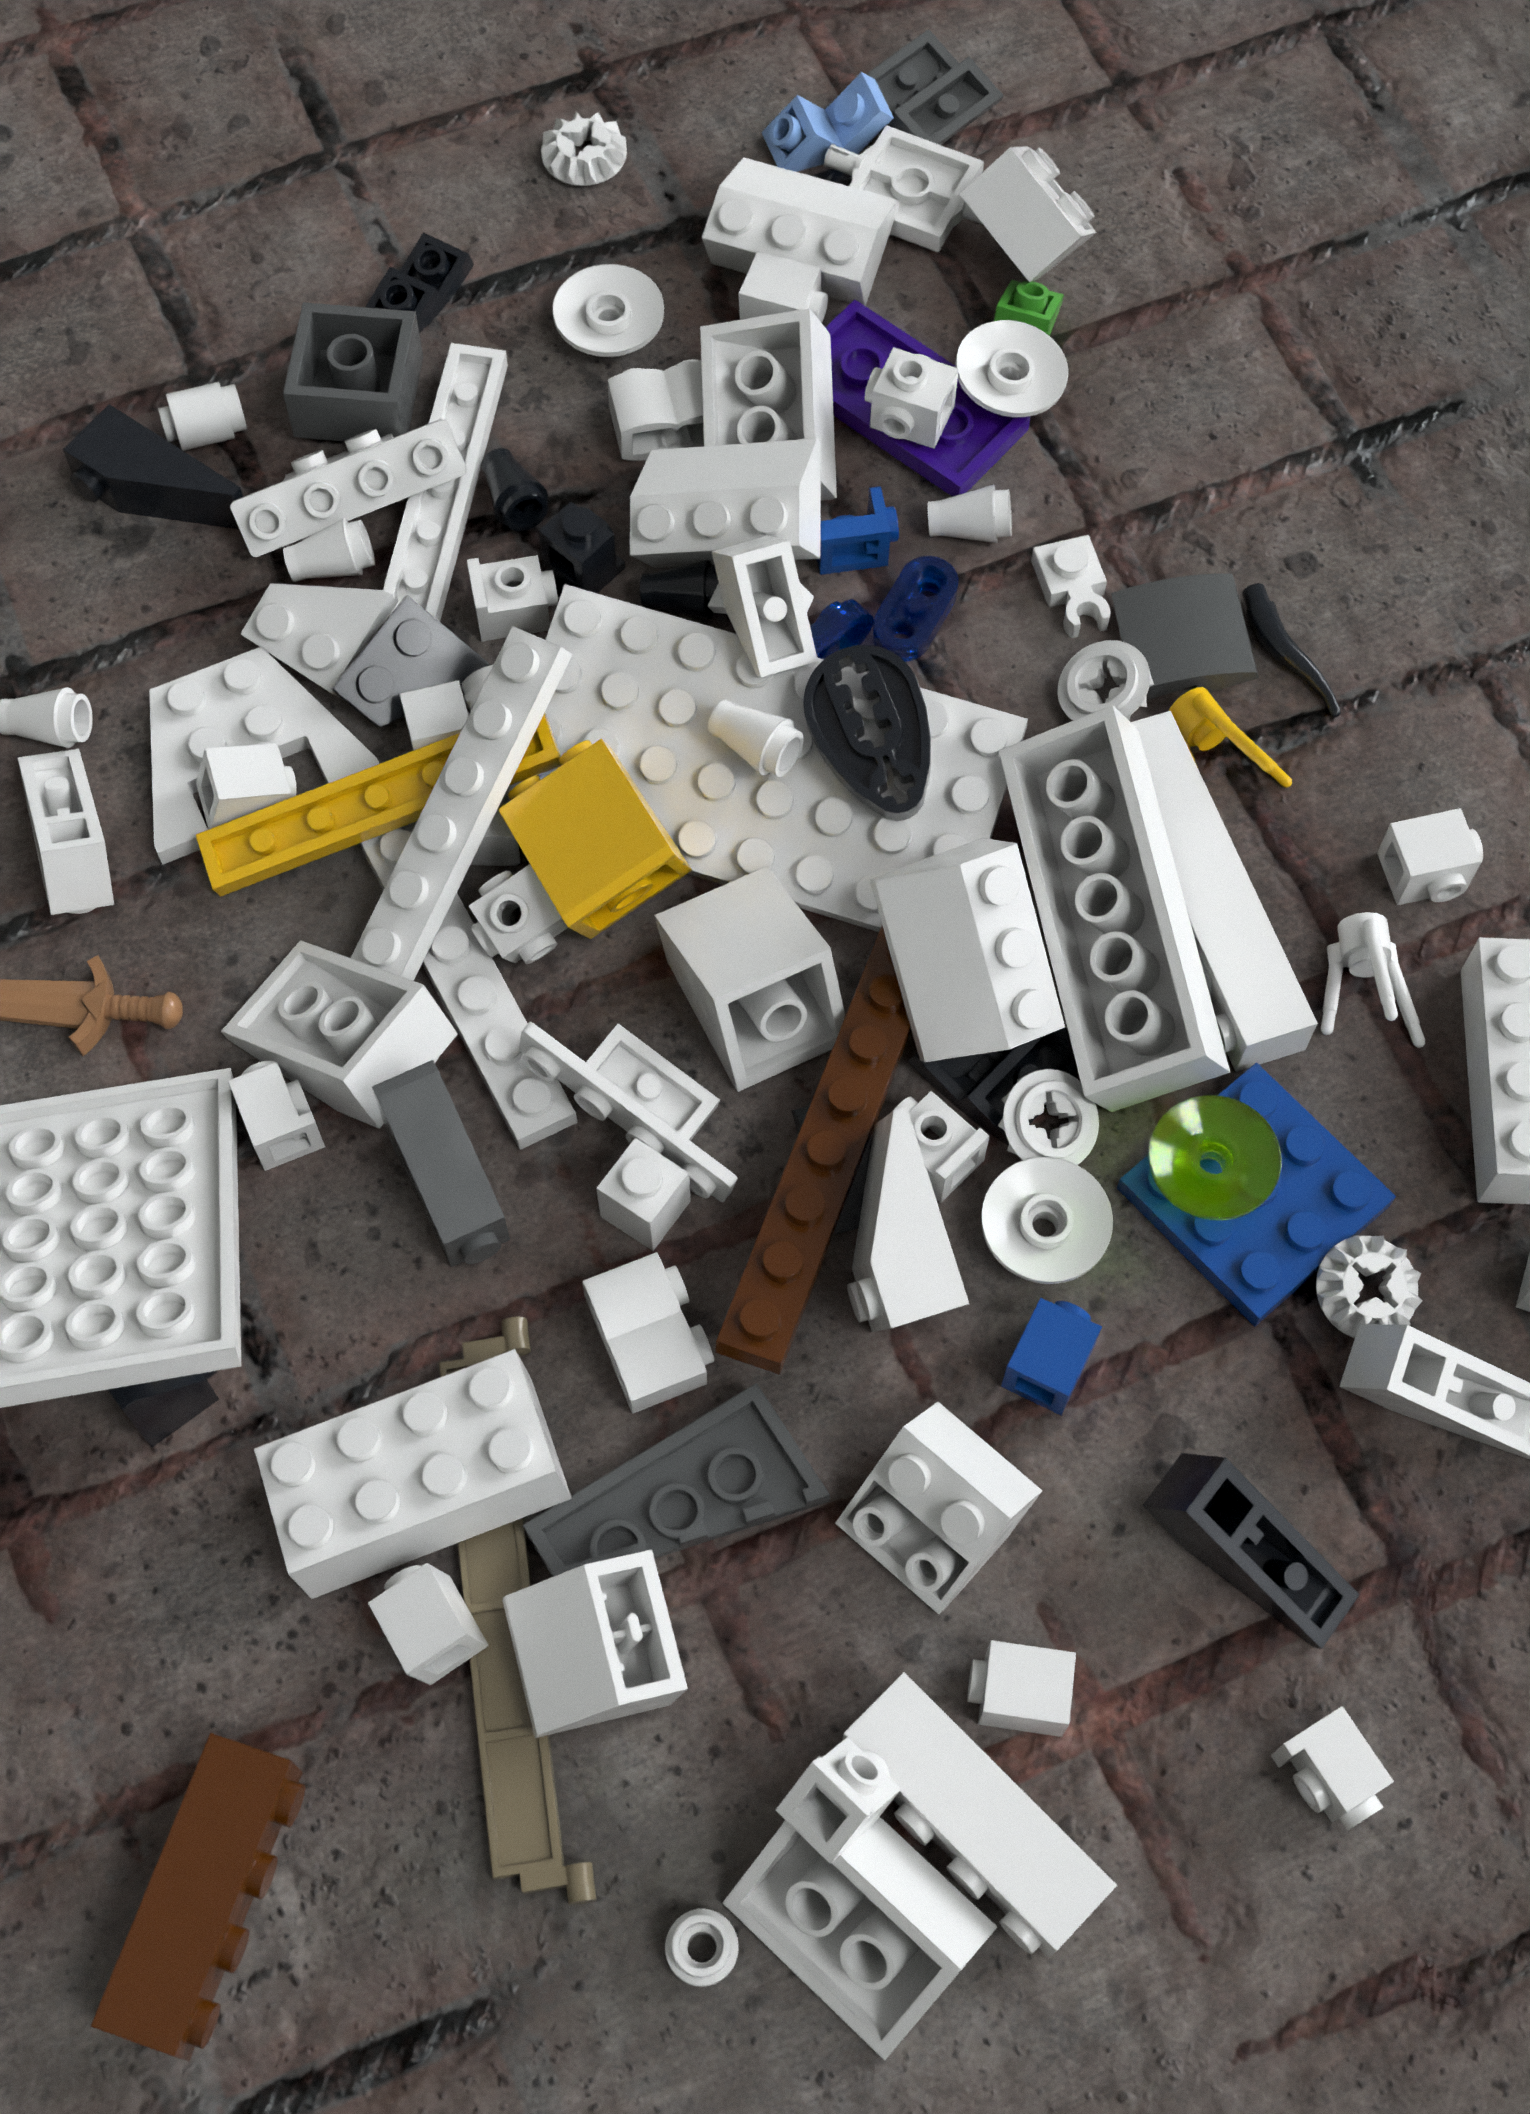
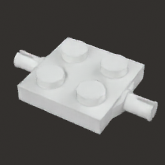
[824,125,984,252]

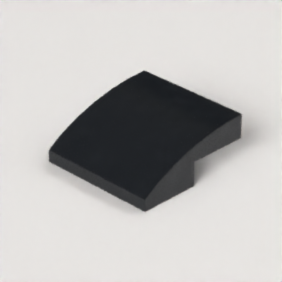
[908,1028,1078,1145]

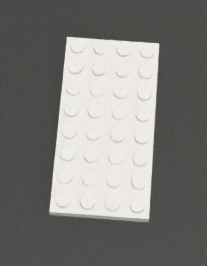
[499,584,1028,932]

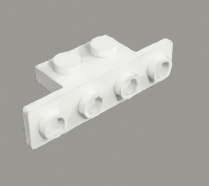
[230,419,467,557]
[519,1022,738,1202]

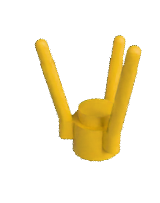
[1169,687,1292,788]

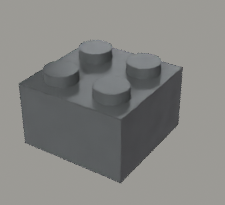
[283,302,423,441]

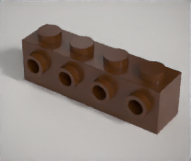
[90,1733,305,2062]

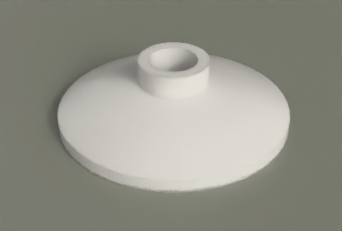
[553,264,664,357]
[955,320,1068,417]
[981,1157,1113,1284]

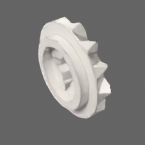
[541,111,627,186]
[1058,640,1154,721]
[998,1069,1099,1165]
[1316,1235,1422,1338]

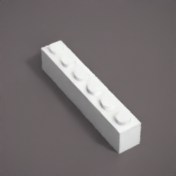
[1131,711,1318,1072]

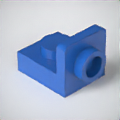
[817,486,899,575]

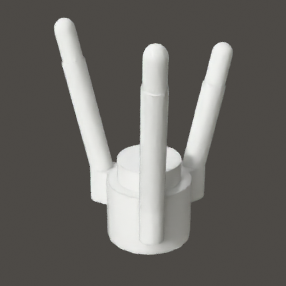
[1321,912,1425,1048]

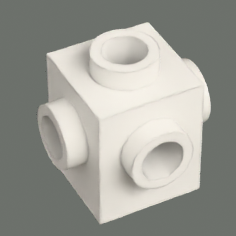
[865,347,958,449]
[469,864,568,964]

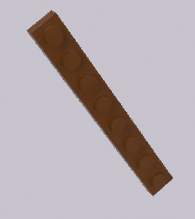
[715,926,911,1375]

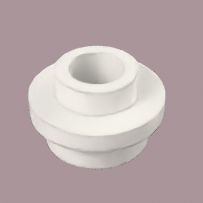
[665,1909,738,1987]

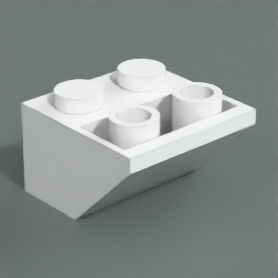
[959,146,1096,282]
[835,1402,1043,1614]
[502,1550,688,1738]

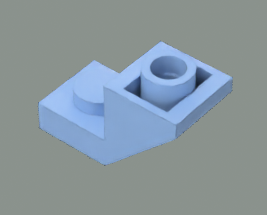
[761,72,894,172]

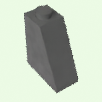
[372,1060,510,1267]

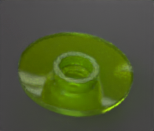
[1148,1095,1282,1221]

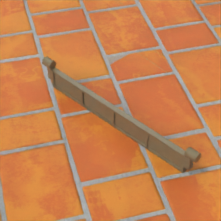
[439,1316,597,1905]

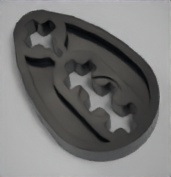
[803,645,931,821]

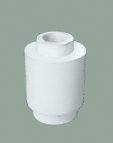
[158,382,247,451]

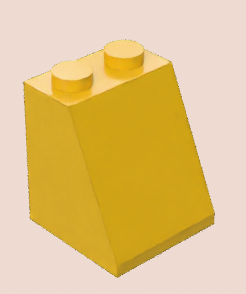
[498,738,692,939]

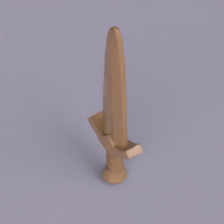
[0,955,183,1056]

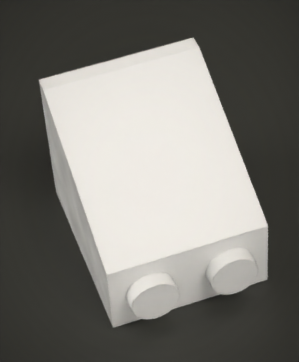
[654,866,845,1092]

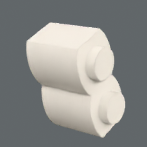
[608,359,704,461]
[582,1252,714,1414]

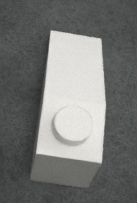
[18,749,114,915]
[1339,1324,1530,1459]

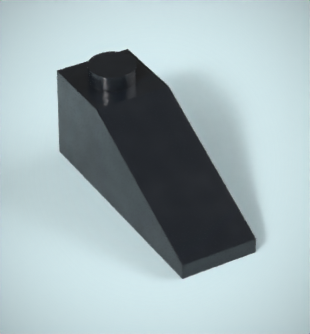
[63,404,243,529]
[1142,1453,1359,1649]

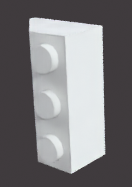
[702,157,899,306]
[700,308,837,501]
[630,438,821,568]
[870,838,1065,1062]
[723,1792,997,2060]

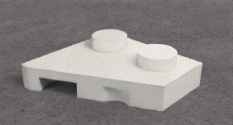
[241,583,399,696]

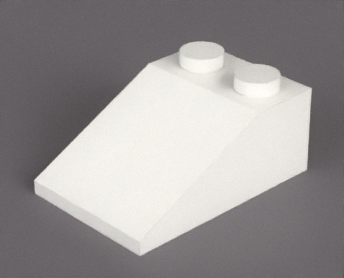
[221,940,458,1129]
[847,1107,969,1332]

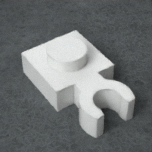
[1031,535,1110,638]

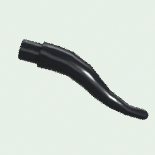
[1242,583,1341,718]

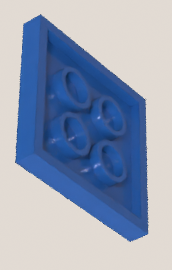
[1117,1062,1396,1327]

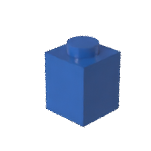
[1001,1298,1102,1416]

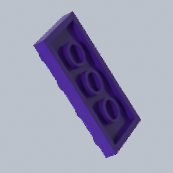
[825,299,1031,497]

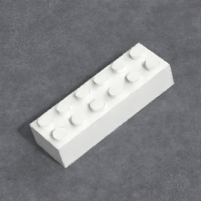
[999,705,1230,1112]

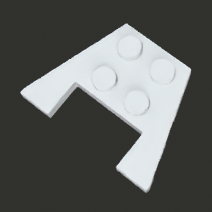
[149,647,380,865]

